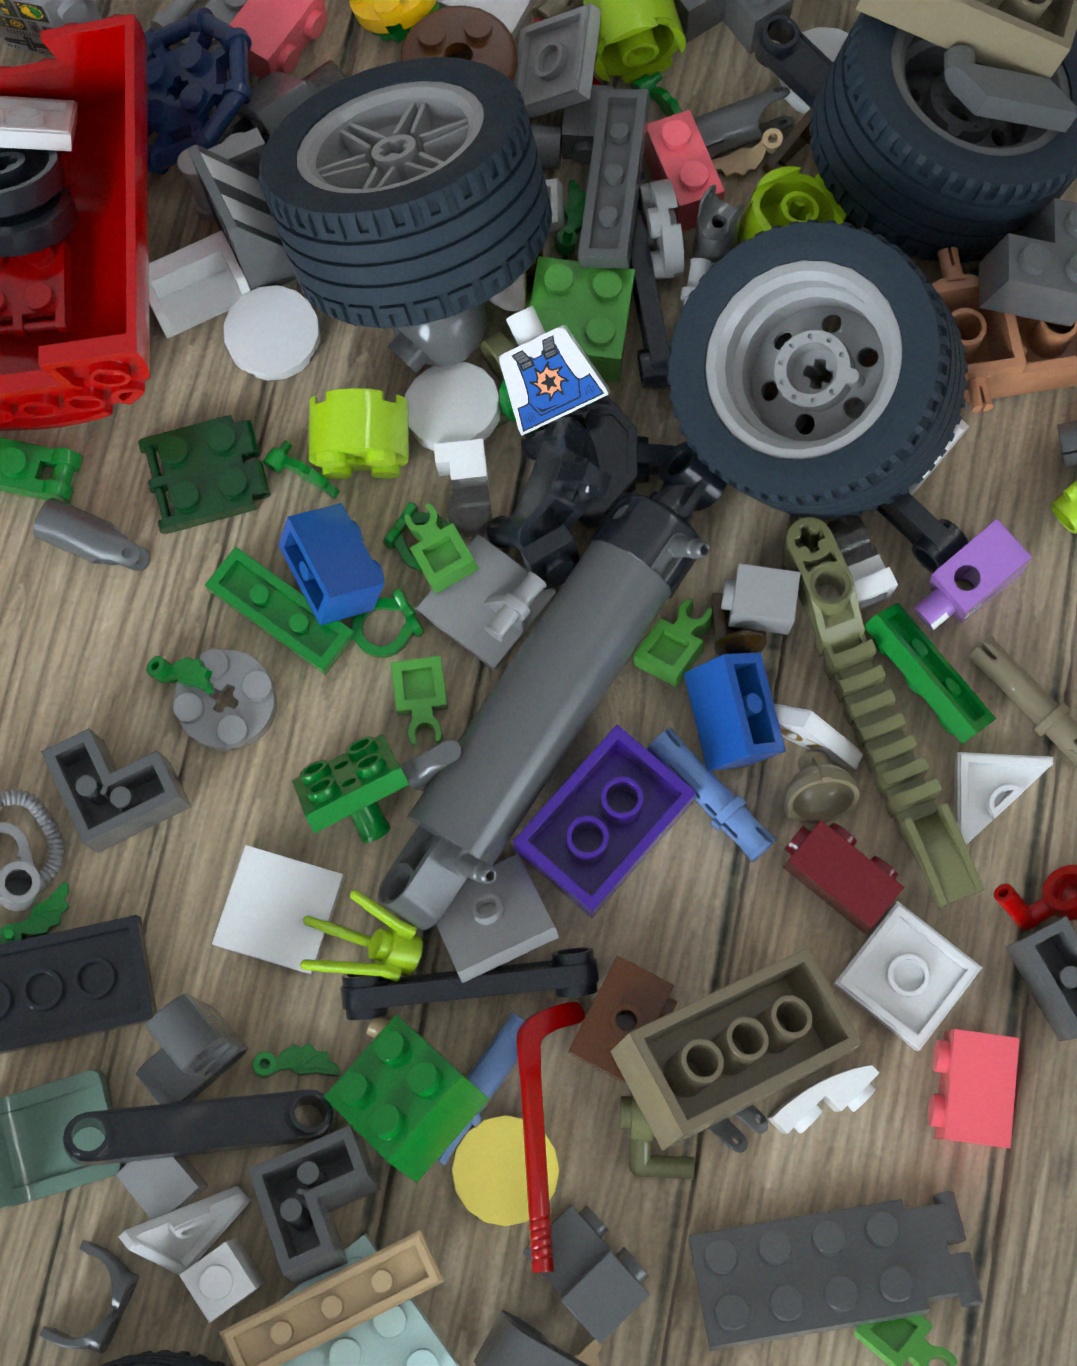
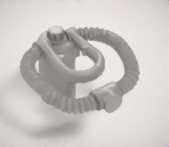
[0,789,64,912]

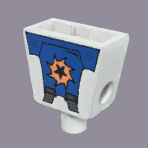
[499,306,611,436]

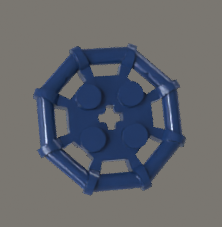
[144,7,253,174]

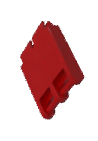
[0,239,72,338]

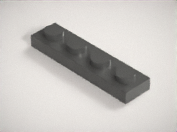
[578,89,650,268]

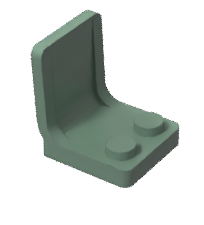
[0,1070,126,1210]

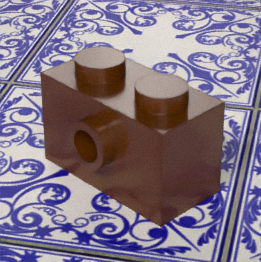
[568,955,678,1083]

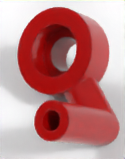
[994,865,1077,930]

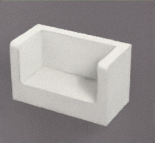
[149,230,250,339]

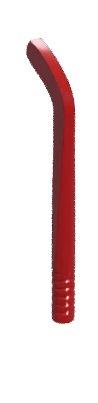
[516,1002,585,1273]

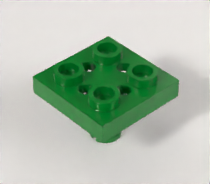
[292,734,409,843]

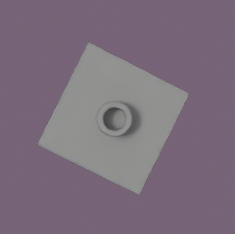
[513,3,601,119]
[436,854,559,983]

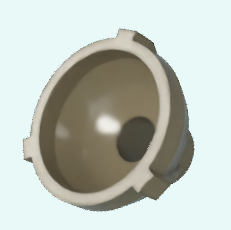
[783,751,860,823]

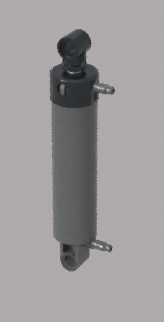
[378,441,727,930]

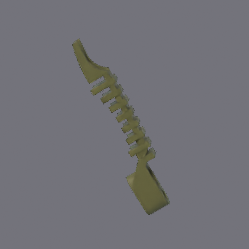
[782,517,984,909]

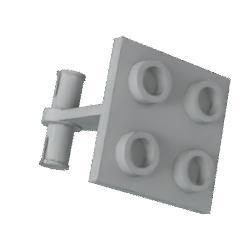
[416,534,556,671]

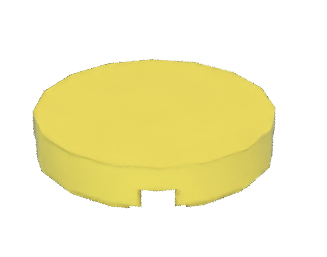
[452,1115,559,1226]

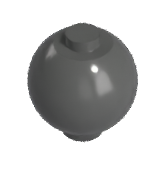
[388,302,488,373]

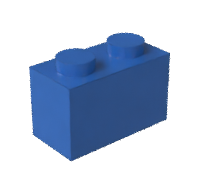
[278,503,385,625]
[684,653,786,771]

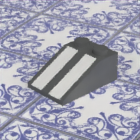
[187,144,297,291]

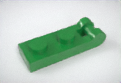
[0,437,83,504]

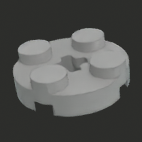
[639,179,684,280]
[173,648,277,752]

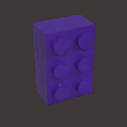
[513,725,697,918]

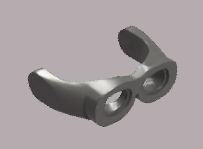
[401,740,462,791]
[40,1240,139,1353]

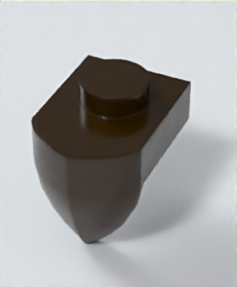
[711,593,767,656]

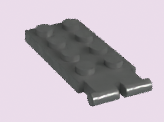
[689,1191,983,1351]

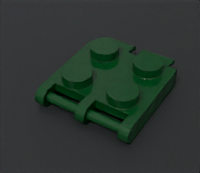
[138,415,271,534]

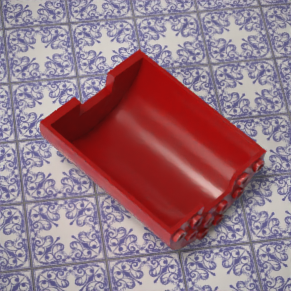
[0,14,150,431]

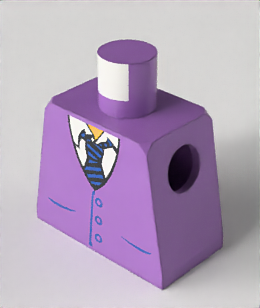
[913,519,1032,631]

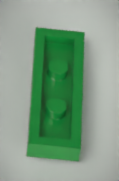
[205,546,356,675]
[864,603,997,744]

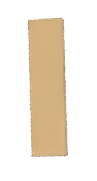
[219,1229,445,1366]

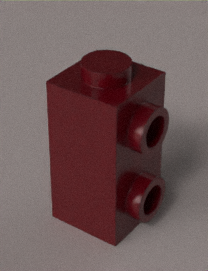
[783,820,905,933]

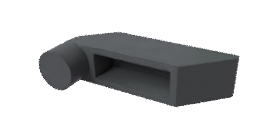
[944,45,1077,132]

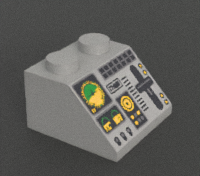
[0,0,101,56]

